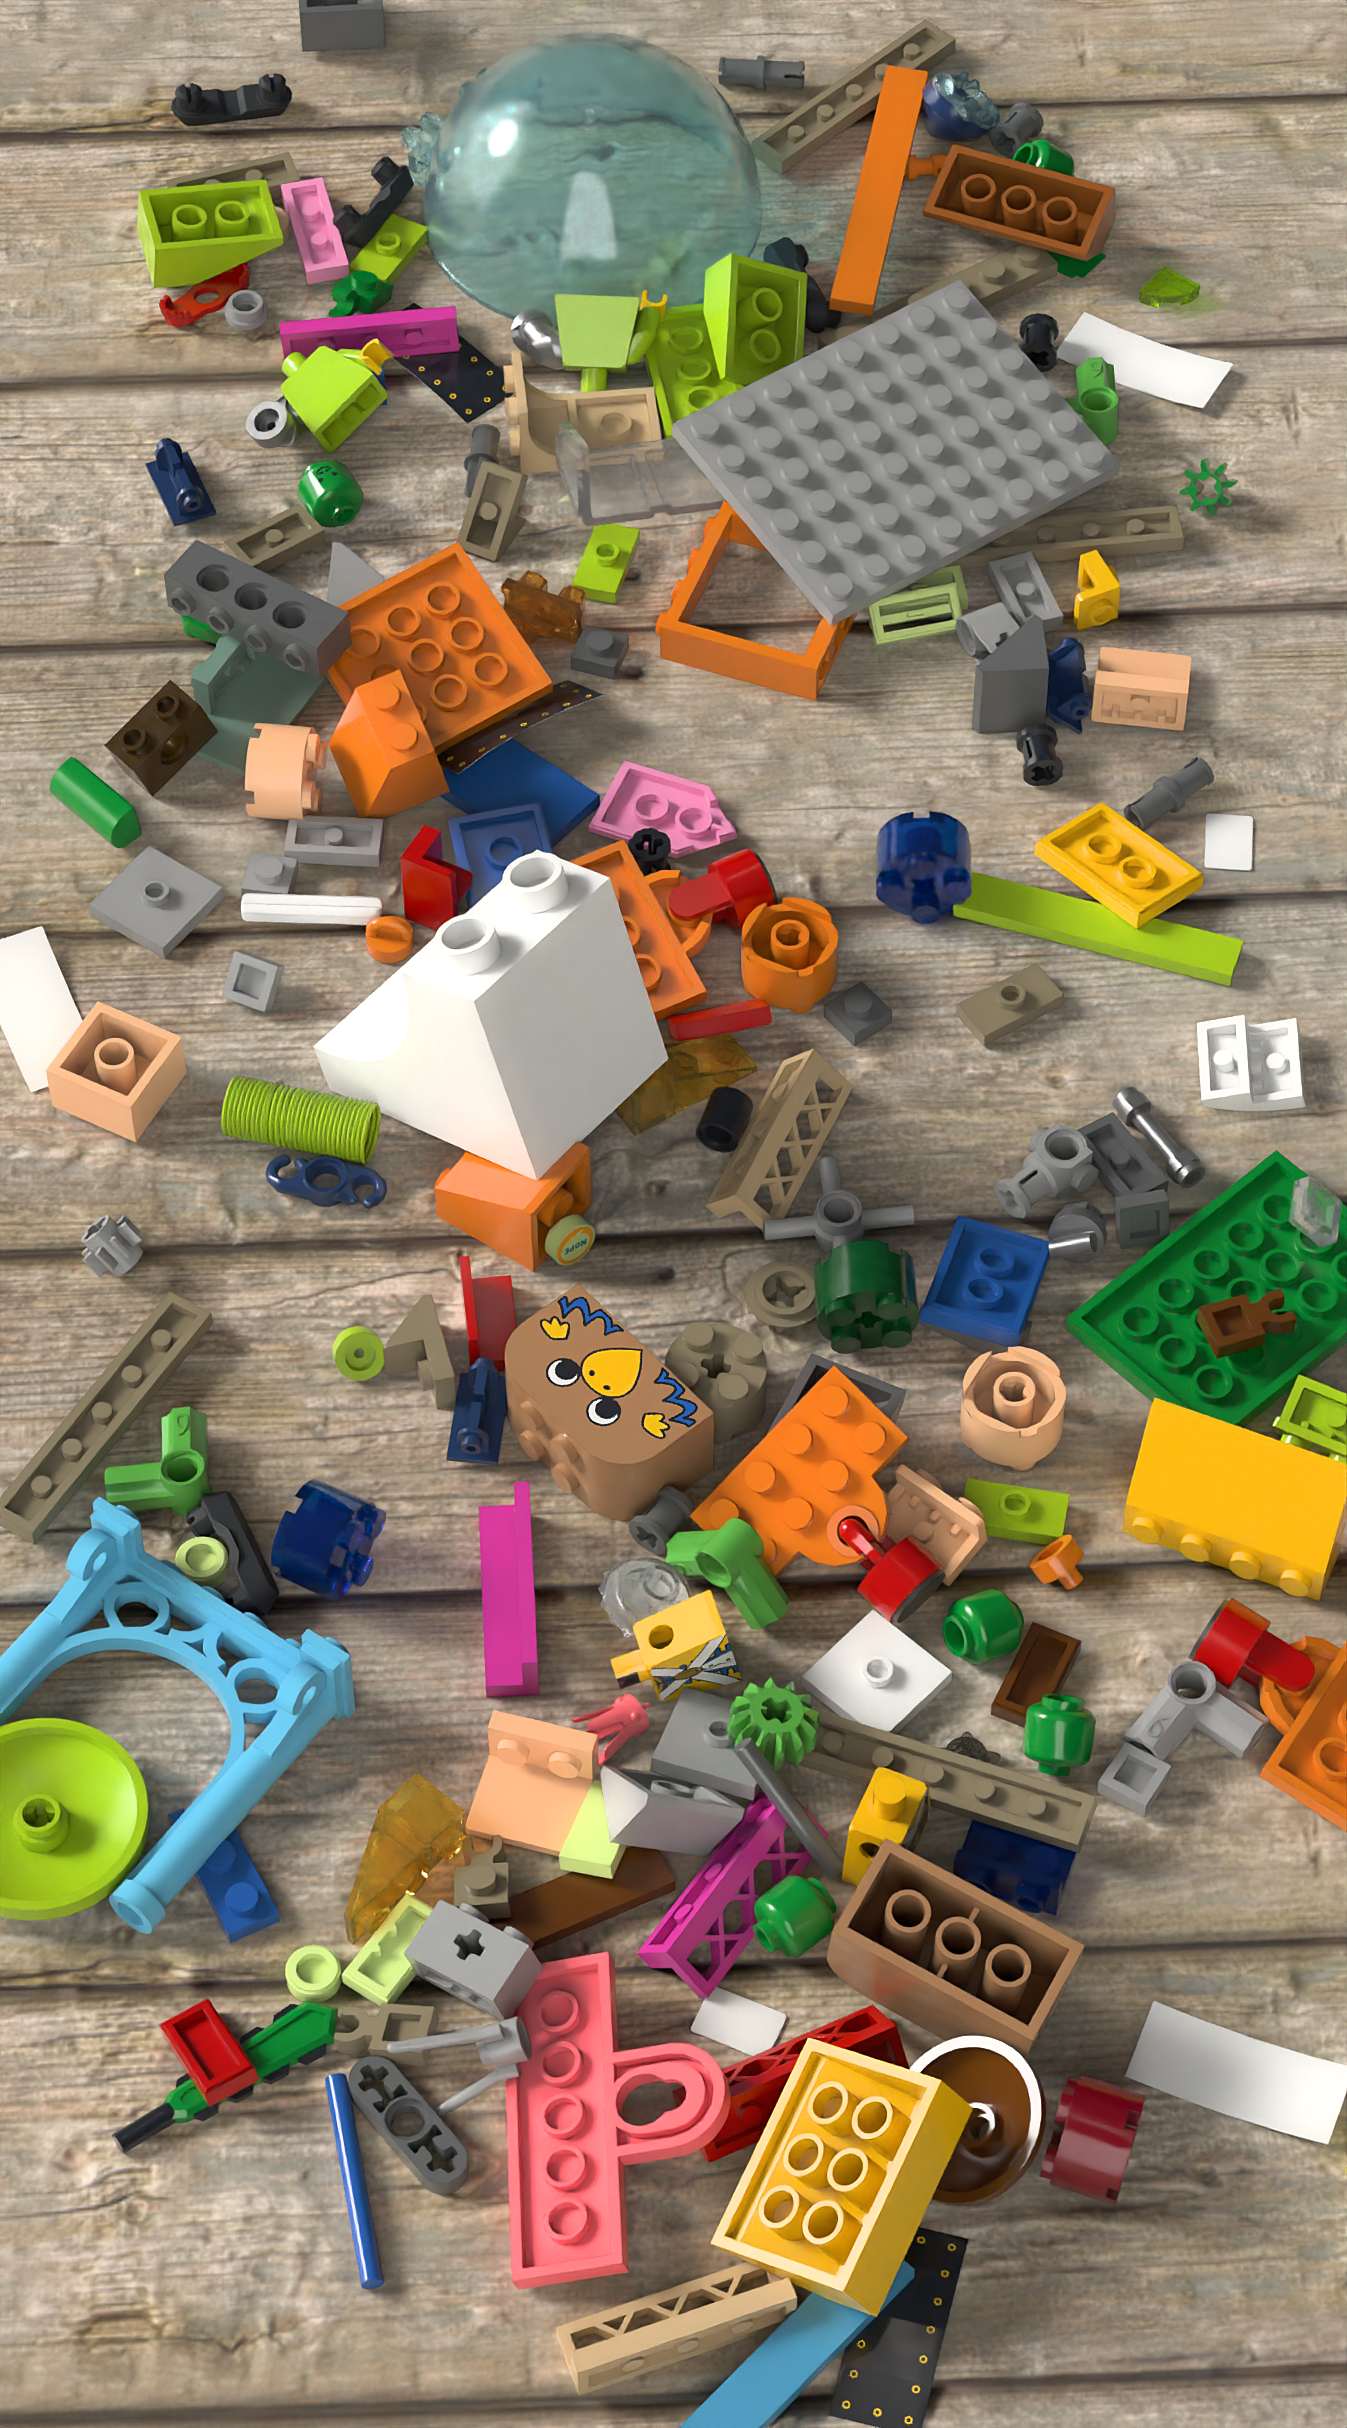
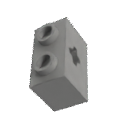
[404,1899,543,2021]

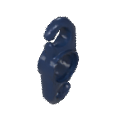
[265,1154,387,1209]

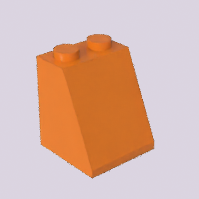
[328,669,450,819]
[434,1142,592,1272]

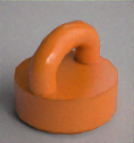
[366,916,414,963]

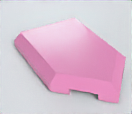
[589,760,737,858]

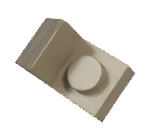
[457,460,529,562]
[383,1295,456,1409]

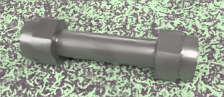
[1112,1087,1205,1189]

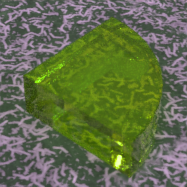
[1139,267,1200,307]

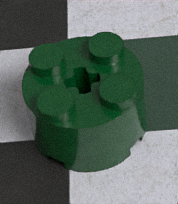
[813,1240,919,1354]

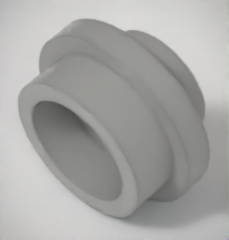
[225,290,268,330]

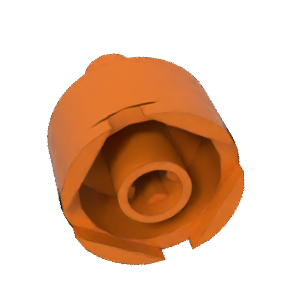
[741,897,839,1013]

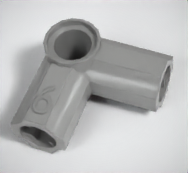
[1124,1661,1269,1762]

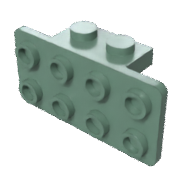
[191,634,329,777]

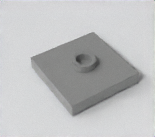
[89,845,224,958]
[650,1687,770,1800]

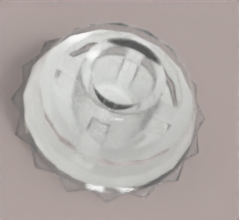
[598,1557,691,1638]

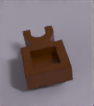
[1197,1289,1296,1359]

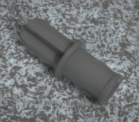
[464,424,500,498]

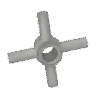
[763,1157,914,1254]

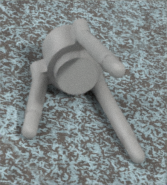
[387,2016,532,2118]

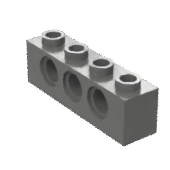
[164,540,351,680]

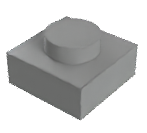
[241,852,299,897]
[222,950,285,1012]
[1097,1741,1172,1817]

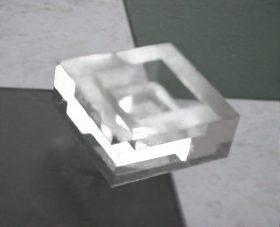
[1289,1176,1342,1248]

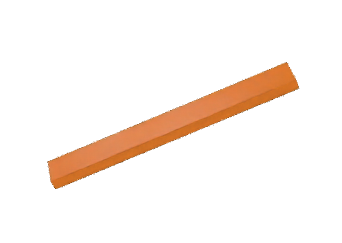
[829,65,928,316]

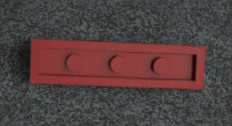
[672,2004,910,2163]

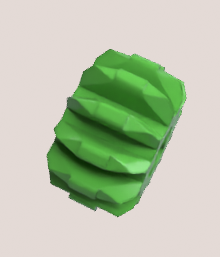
[727,1677,820,1772]

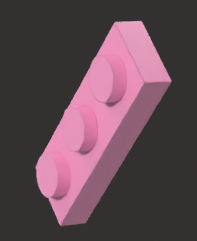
[281,177,350,284]

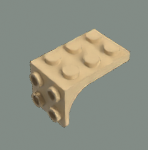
[503,350,663,474]

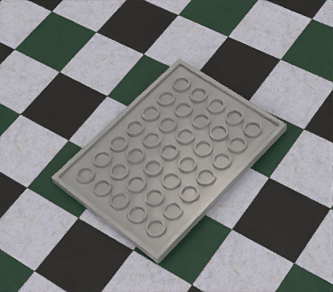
[671,280,1121,626]

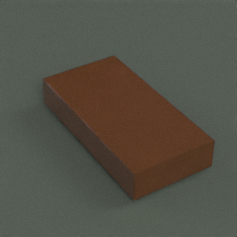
[991,1622,1082,1728]

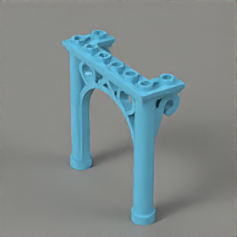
[0,1497,356,1934]

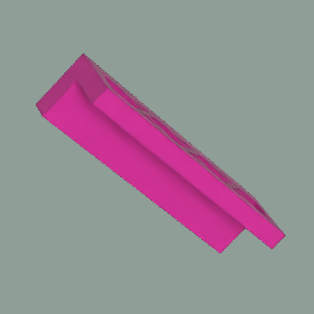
[280,306,459,360]
[478,1482,539,1698]
[637,1792,829,1998]

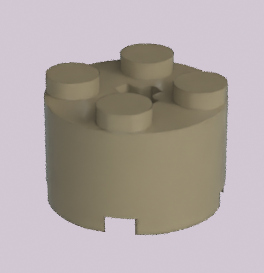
[664,1321,767,1443]

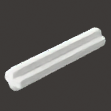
[241,893,383,925]

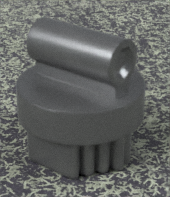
[1048,1201,1107,1263]

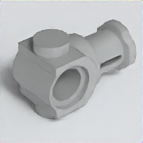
[994,1122,1098,1219]

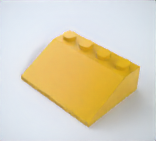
[1122,1398,1347,1601]
[711,2037,973,2317]

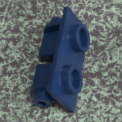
[145,438,217,527]
[1046,637,1093,735]
[446,1358,507,1465]

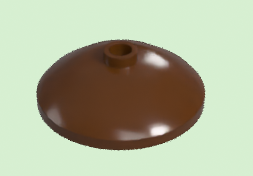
[909,2036,1046,2206]

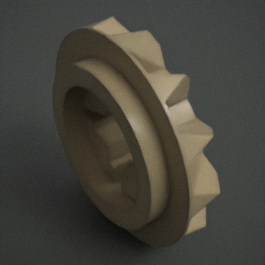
[745,1261,817,1333]

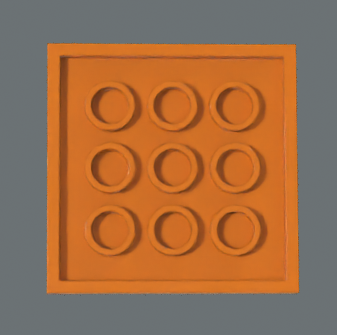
[325,542,553,755]

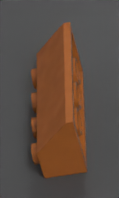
[923,144,1116,261]

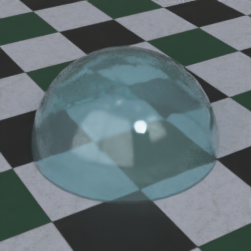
[400,32,763,330]

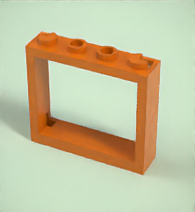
[655,501,858,701]

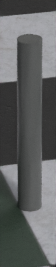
[733,1737,844,1878]

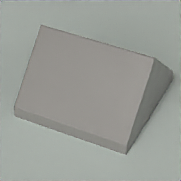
[600,1765,745,1856]

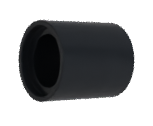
[696,1086,753,1153]

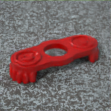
[159,262,250,327]

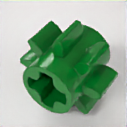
[1180,458,1238,516]

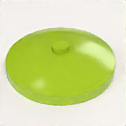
[0,1718,150,1921]

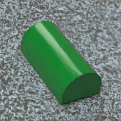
[50,757,142,848]

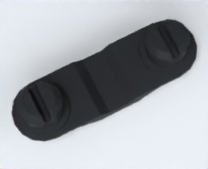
[171,73,292,126]
[333,157,414,249]
[763,237,842,334]
[186,1491,280,1616]

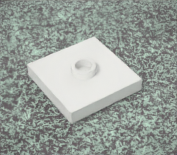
[802,1610,952,1734]

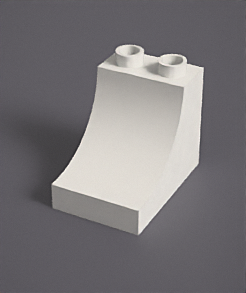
[313,850,669,1181]

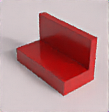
[459,1256,517,1372]

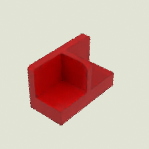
[400,825,473,932]

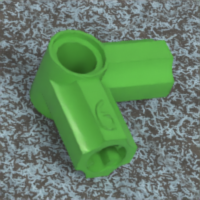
[1064,357,1119,445]
[105,1406,212,1516]
[665,1518,790,1629]

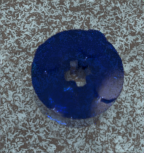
[876,811,972,924]
[271,1479,386,1600]

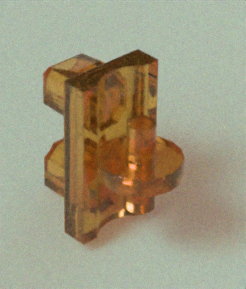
[501,570,586,645]

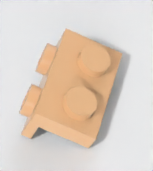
[887,1464,988,1586]

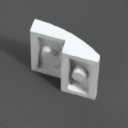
[1197,1015,1306,1111]

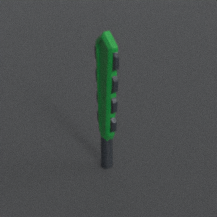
[112,2000,338,2154]

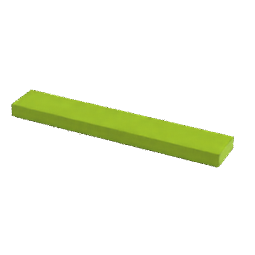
[953,870,1244,986]

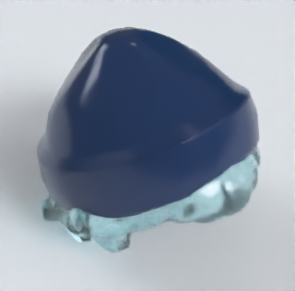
[922,70,1000,142]

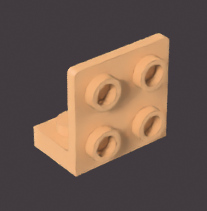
[1091,647,1192,731]
[465,1710,599,1856]

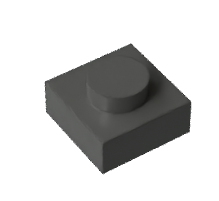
[571,625,629,680]
[824,981,892,1046]
[1115,1189,1169,1249]

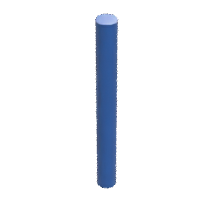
[325,2073,384,2289]

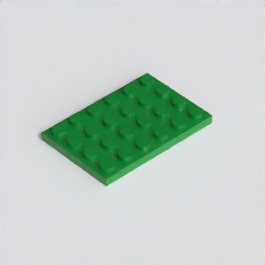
[1065,1150,1347,1428]

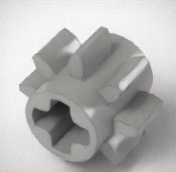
[81,1215,143,1277]

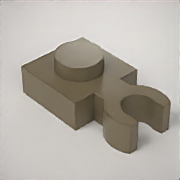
[453,1835,512,1919]
[334,2003,439,2066]

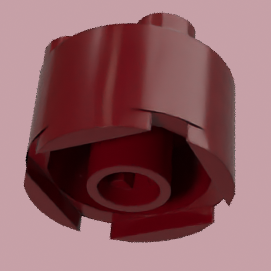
[1039,2074,1147,2205]

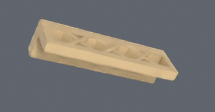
[705,1049,853,1231]
[556,2262,797,2396]

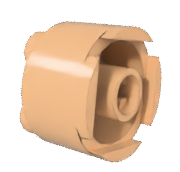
[245,723,327,820]
[960,1346,1066,1471]

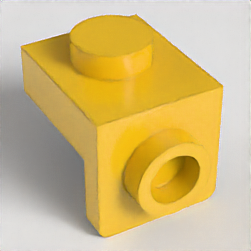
[1073,550,1121,631]

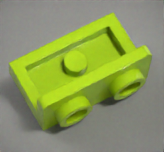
[1272,1374,1347,1464]

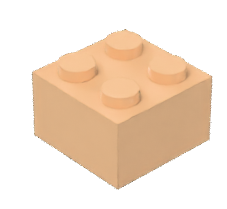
[46,1001,187,1142]

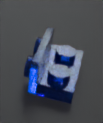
[953,1820,1077,1916]

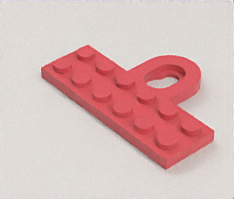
[505,1952,731,2290]

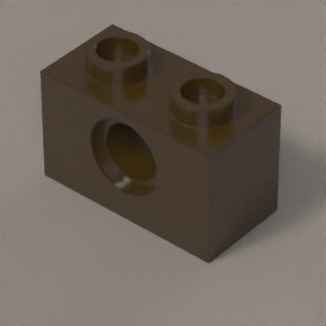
[104,680,218,797]

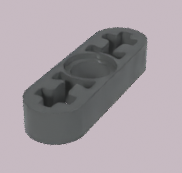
[348,2056,469,2195]

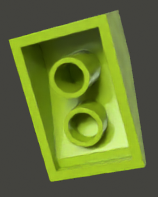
[137,179,284,289]
[703,253,807,386]

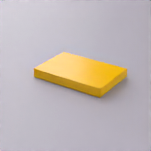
[1034,802,1204,929]

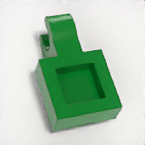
[328,270,393,318]

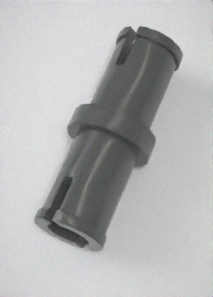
[718,56,805,90]
[1124,757,1214,831]

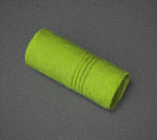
[221,1074,381,1165]

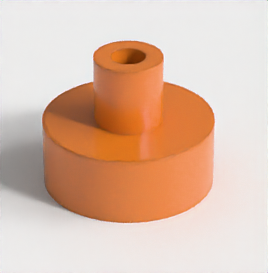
[1029,1534,1084,1590]

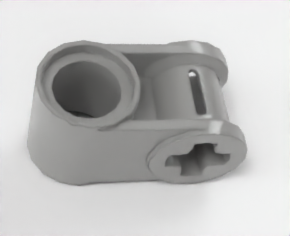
[956,602,1020,664]

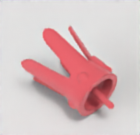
[571,1693,651,1767]

